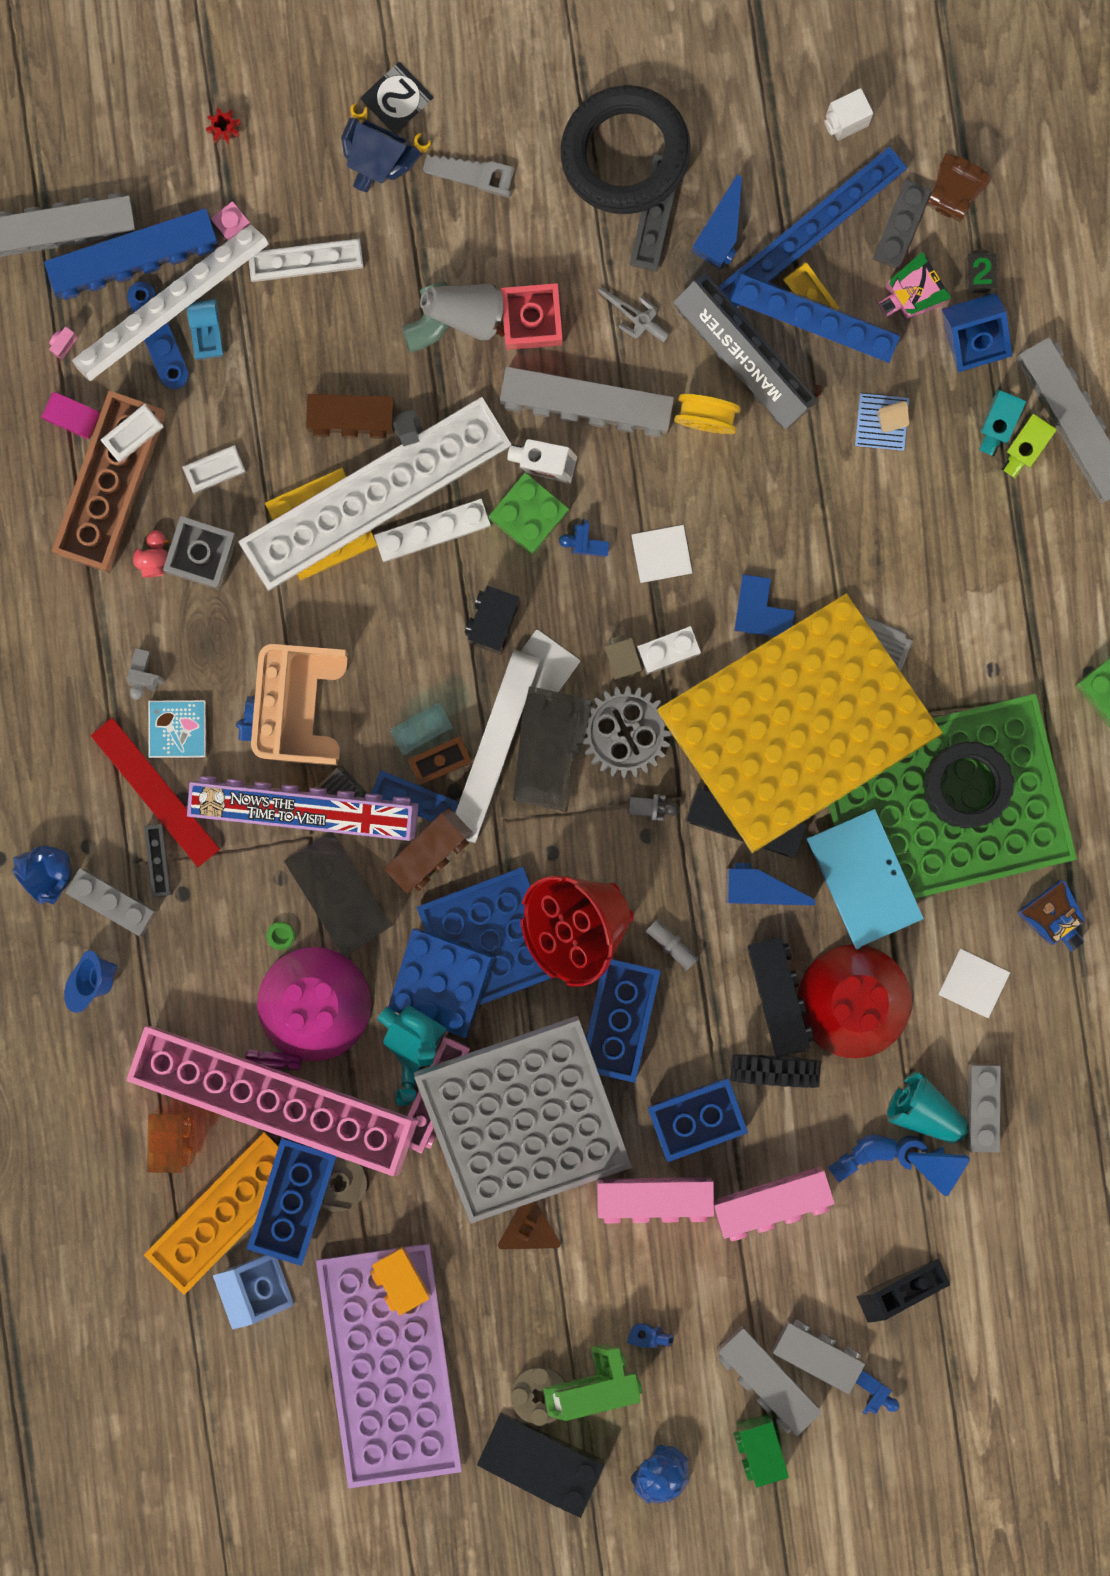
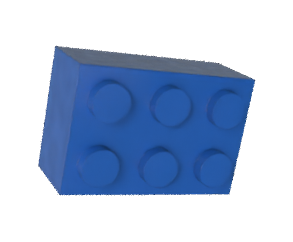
[647,1077,748,1162]

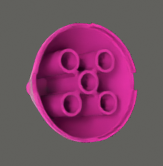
[257,947,371,1061]

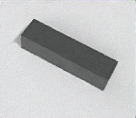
[144,824,172,897]

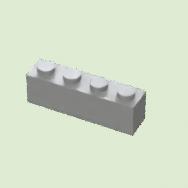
[717,1325,822,1436]

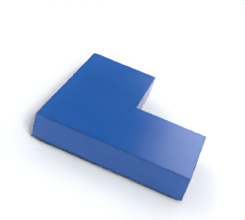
[734,575,795,637]

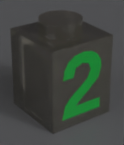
[964,250,997,294]

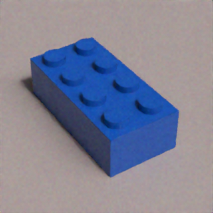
[586,959,661,1083]
[247,1137,337,1266]

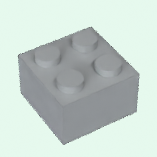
[163,516,238,590]

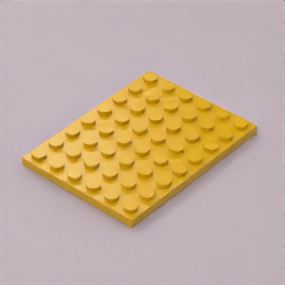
[657,593,943,853]

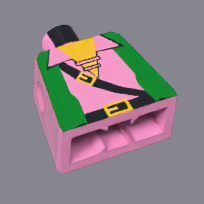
[878,252,951,320]

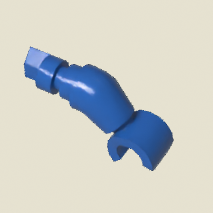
[828,1134,928,1183]

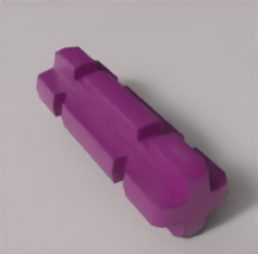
[246,1050,302,1071]

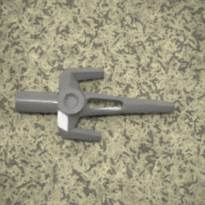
[598,287,670,343]

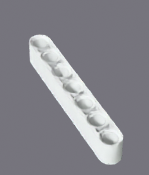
[455,649,541,843]

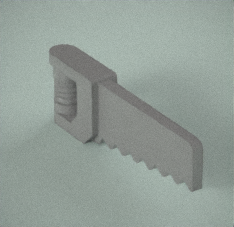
[423,154,515,198]

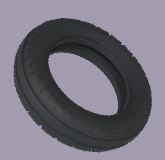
[561,85,691,214]

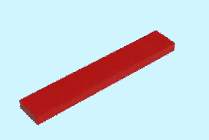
[90,718,221,868]

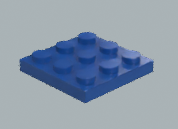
[388,928,494,1038]

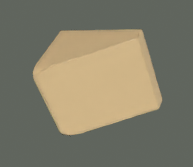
[877,401,909,433]

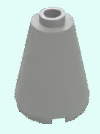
[420,283,503,341]

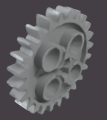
[580,686,673,779]

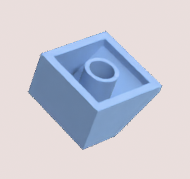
[213,1255,294,1330]

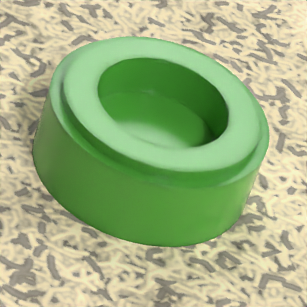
[266,922,296,950]

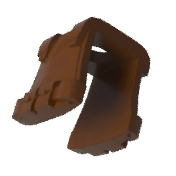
[926,153,992,222]

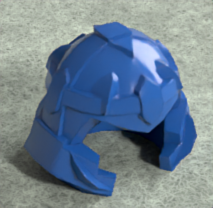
[12,845,71,905]
[631,1444,690,1504]

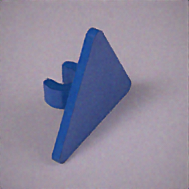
[907,1147,970,1196]

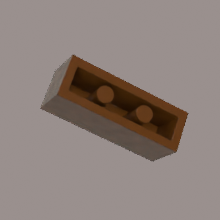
[306,394,394,439]
[384,807,472,894]

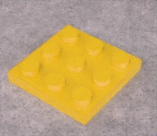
[265,468,378,581]

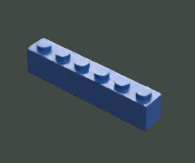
[44,208,219,300]
[729,271,900,363]

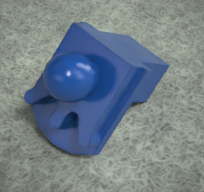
[559,519,609,557]
[856,1370,899,1415]

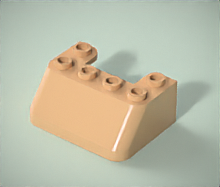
[251,644,348,766]

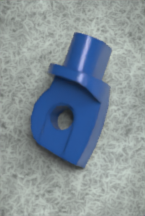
[236,696,255,741]
[627,1323,674,1348]

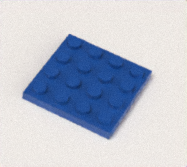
[417,867,552,1005]

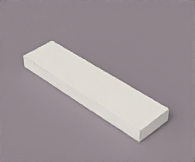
[248,238,364,282]

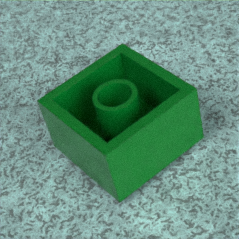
[733,1413,789,1488]

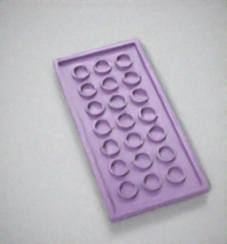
[316,1243,462,1488]

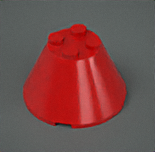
[520,875,634,987]
[797,944,911,1058]

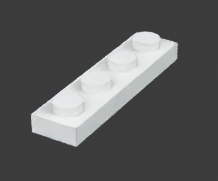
[374,499,491,563]

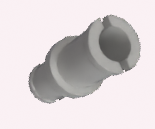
[645,919,699,971]

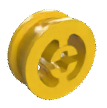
[674,394,741,434]

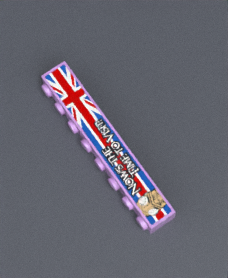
[187,776,419,841]

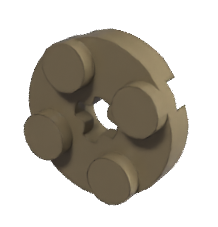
[321,1157,367,1212]
[511,1367,565,1426]

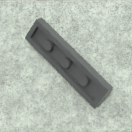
[630,154,676,272]

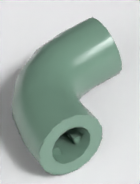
[401,282,449,353]

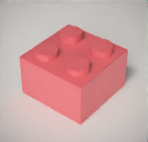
[501,283,562,350]

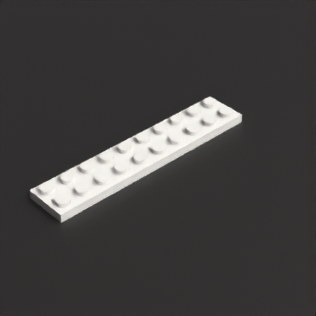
[238,397,511,591]

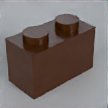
[408,736,472,786]

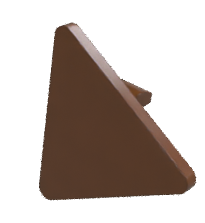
[498,1201,561,1249]

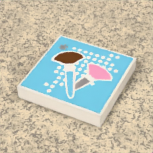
[148,700,206,758]

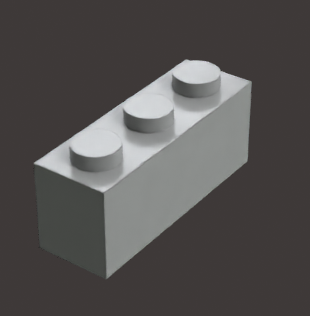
[65,868,158,936]
[967,1064,1000,1152]
[771,1319,865,1394]

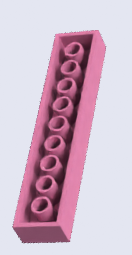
[126,1026,418,1176]

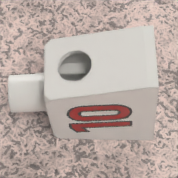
[507,439,577,484]

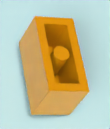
[370,1246,431,1316]

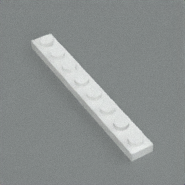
[72,224,269,381]

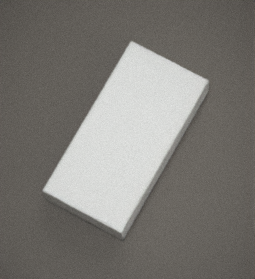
[101,404,164,463]
[182,445,246,494]

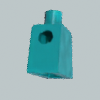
[979,390,1026,456]

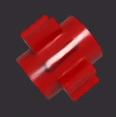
[206,108,241,145]

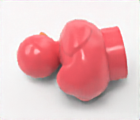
[133,530,170,578]

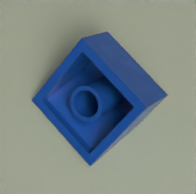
[942,293,1012,372]

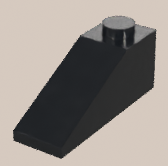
[856,1259,950,1323]

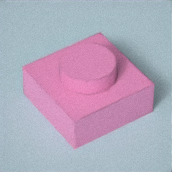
[211,201,250,241]
[49,327,78,360]

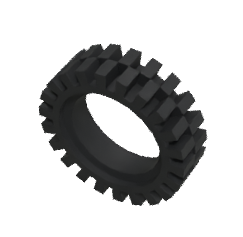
[730,1054,821,1088]

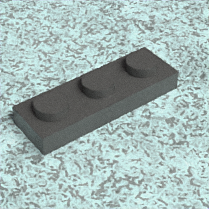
[873,179,931,270]

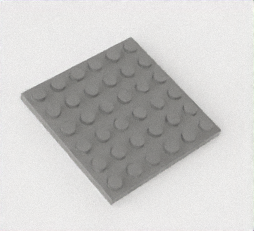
[414,1016,632,1224]

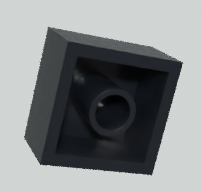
[465,585,520,655]

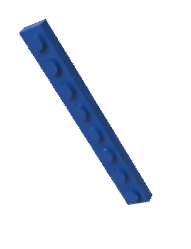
[718,146,908,309]

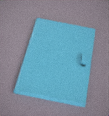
[807,809,924,949]

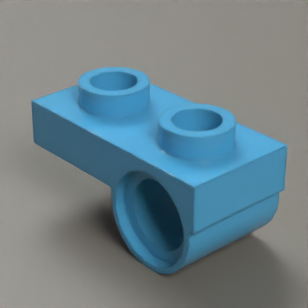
[187,299,224,360]

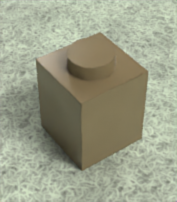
[604,635,642,681]

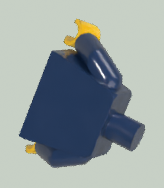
[341,104,431,192]

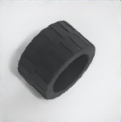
[923,741,1014,828]

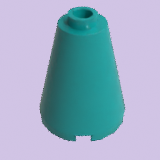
[887,1072,968,1144]

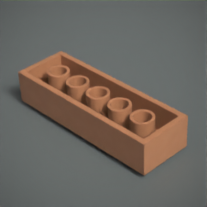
[51,390,166,574]

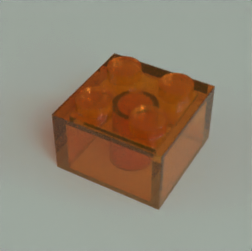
[147,1111,194,1173]

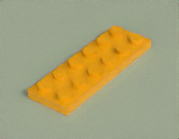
[144,1132,279,1295]

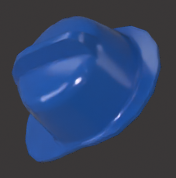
[64,950,117,1013]

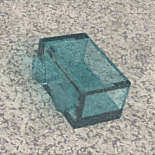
[389,702,454,756]

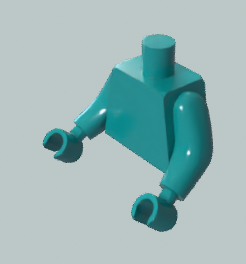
[377,1006,446,1106]

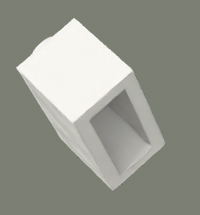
[824,88,874,141]
[637,626,701,675]

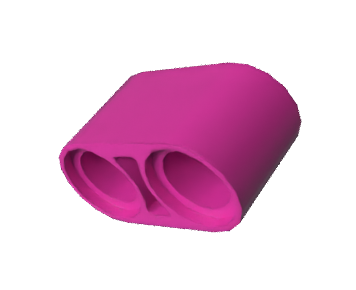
[41,392,100,440]

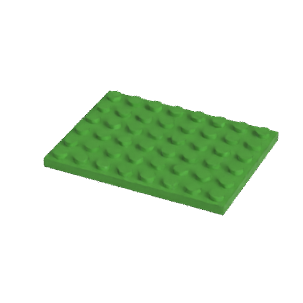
[828,694,1077,899]

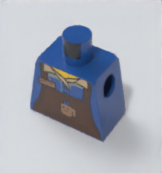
[1017,880,1085,951]

